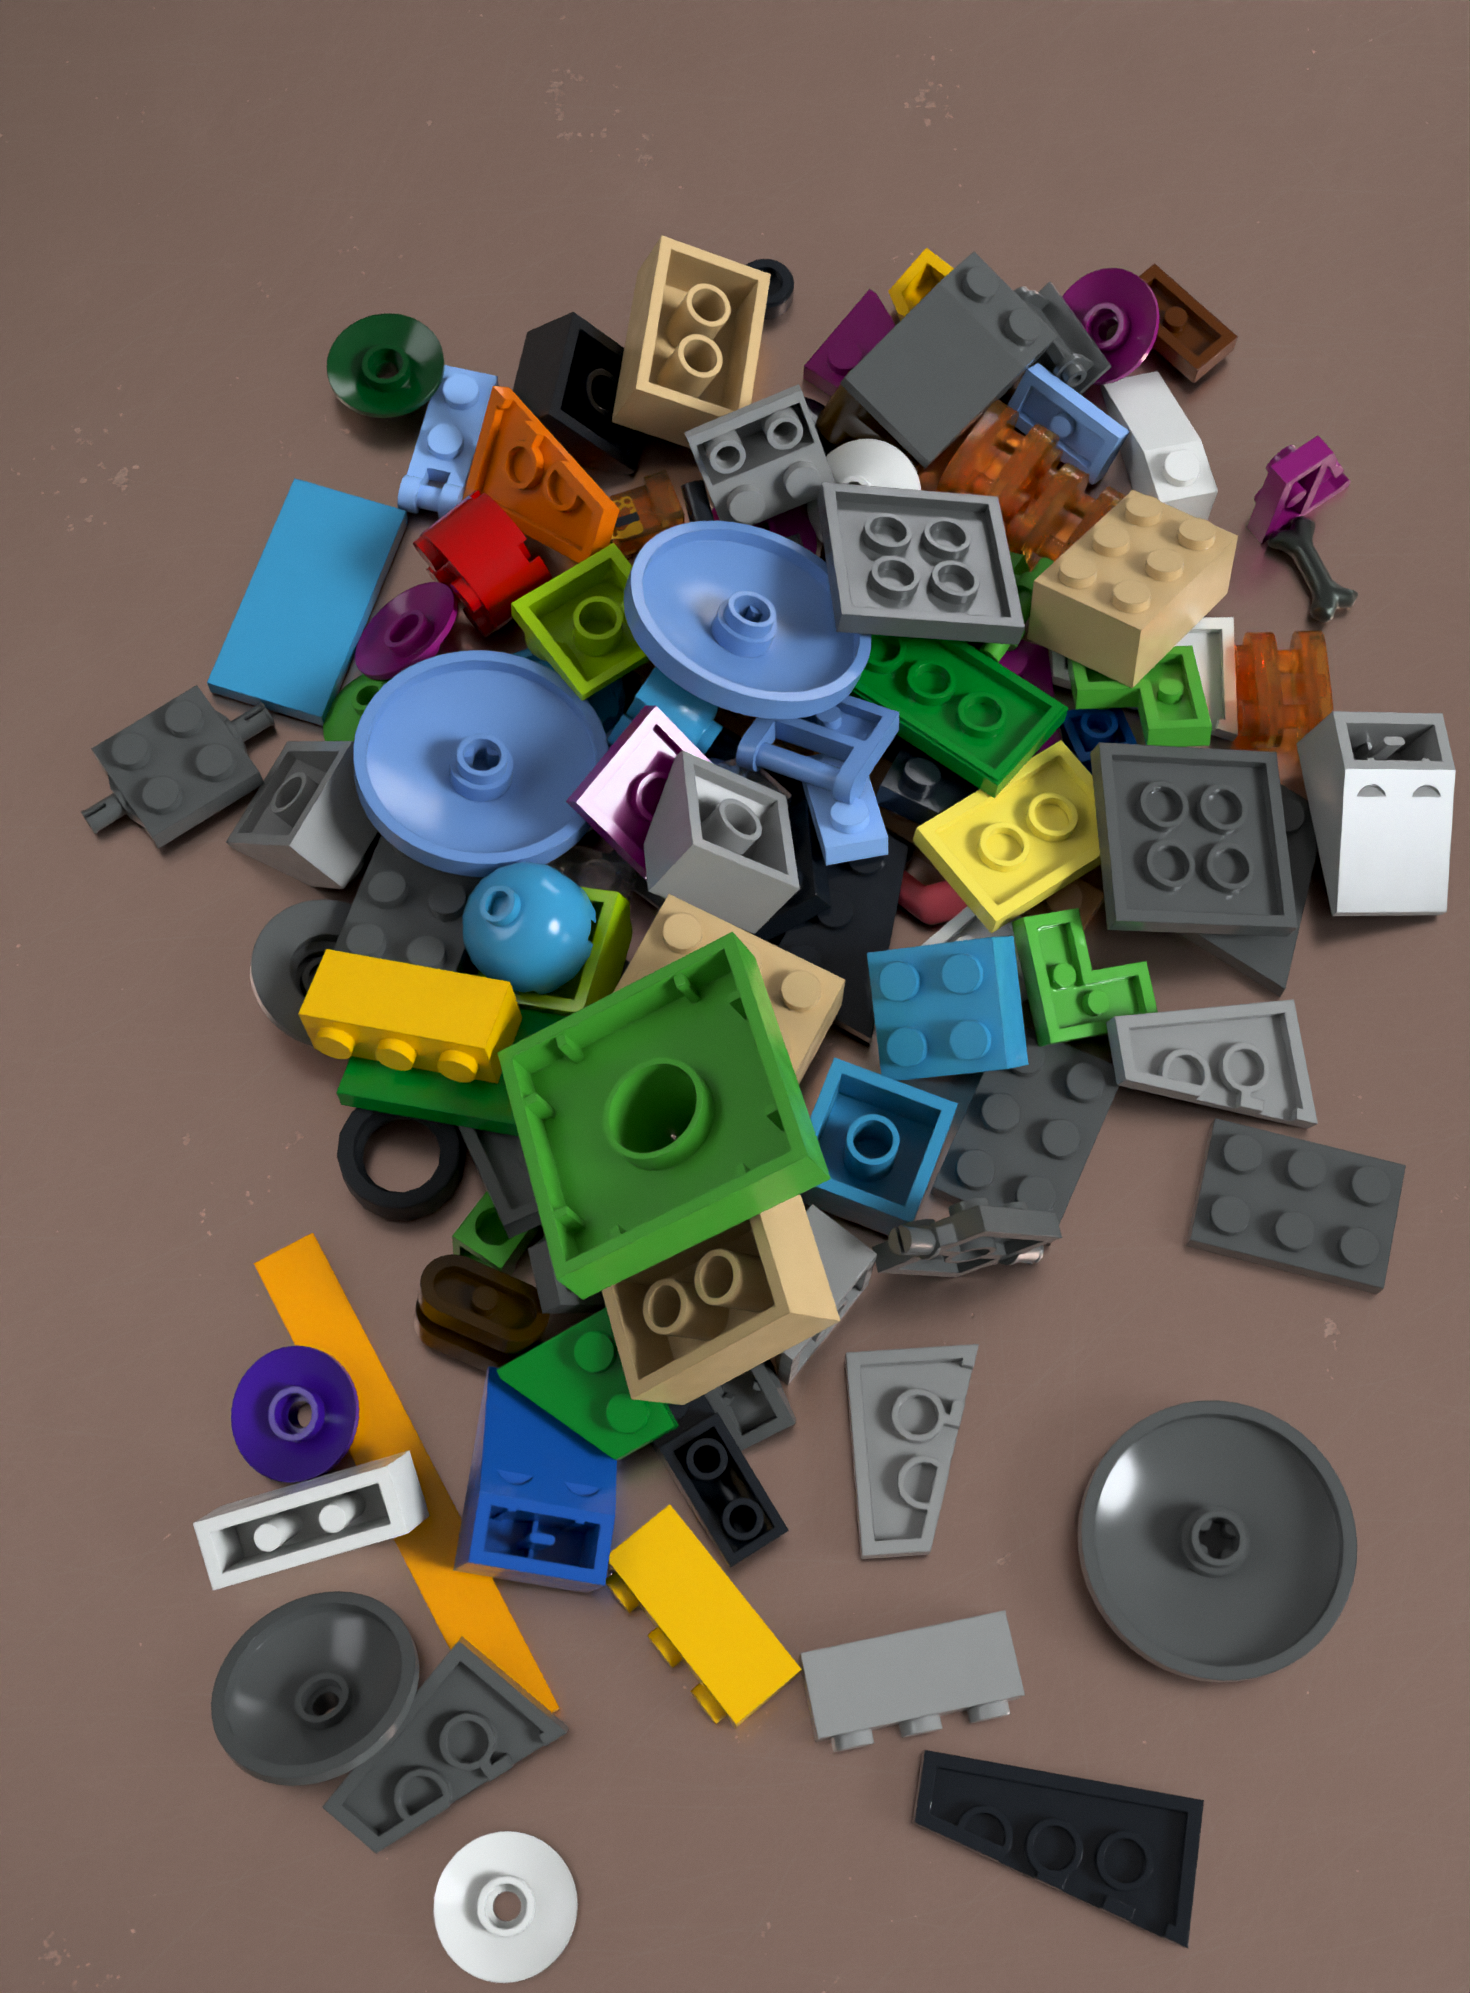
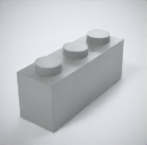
[798,1610,1025,1752]

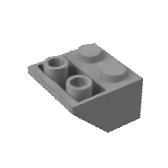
[684,384,835,526]

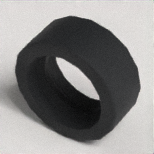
[337,1108,465,1221]

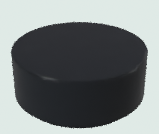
[746,259,794,320]

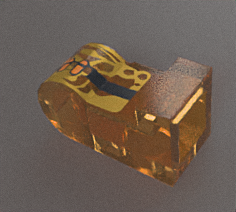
[610,470,685,561]

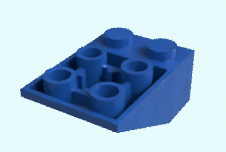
[453,1366,617,1593]

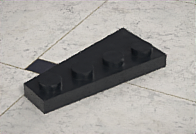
[912,1750,1204,1948]

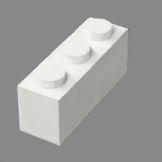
[193,1450,430,1590]

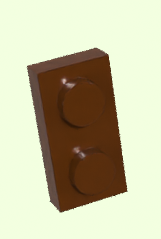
[1139,263,1238,383]

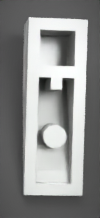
[1100,371,1218,520]

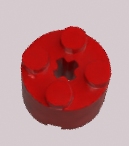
[413,489,553,638]

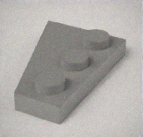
[1106,999,1318,1129]
[845,1344,979,1559]

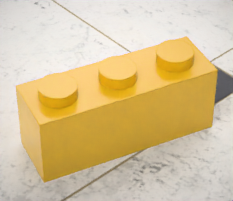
[298,949,522,1084]
[606,1504,802,1729]

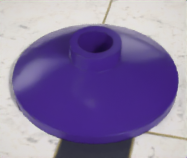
[231,1346,359,1483]

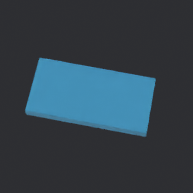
[207,478,408,726]

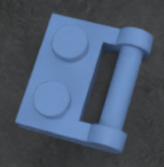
[736,695,899,805]

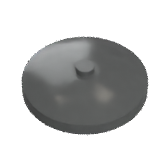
[1077,1400,1357,1682]

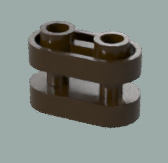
[413,1254,550,1372]

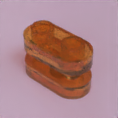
[936,400,1063,527]
[1006,463,1126,569]
[1235,630,1334,749]

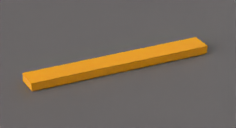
[253,1233,560,1713]

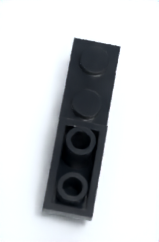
[650,1395,789,1568]

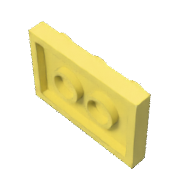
[912,740,1101,933]

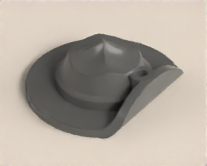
[250,899,352,1046]

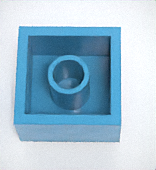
[867,936,1029,1081]
[801,1057,958,1236]

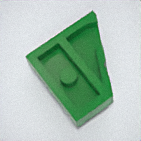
[496,1307,679,1460]

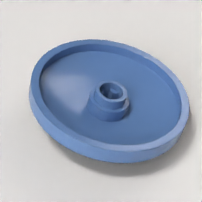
[623,521,871,719]
[353,650,609,877]

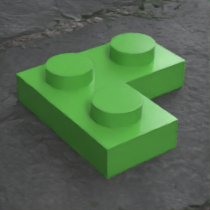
[1068,645,1212,747]
[1011,908,1158,1047]

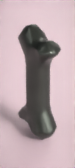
[1268,516,1358,623]

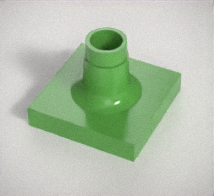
[497,932,831,1300]

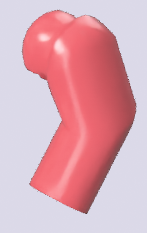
[898,870,967,925]

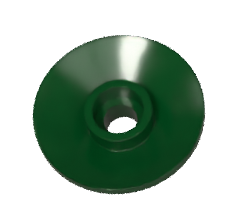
[327,313,445,418]

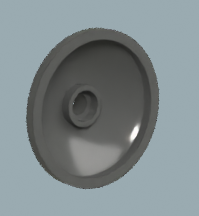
[211,1591,419,1786]

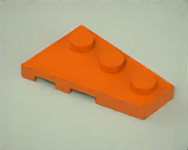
[462,386,620,563]

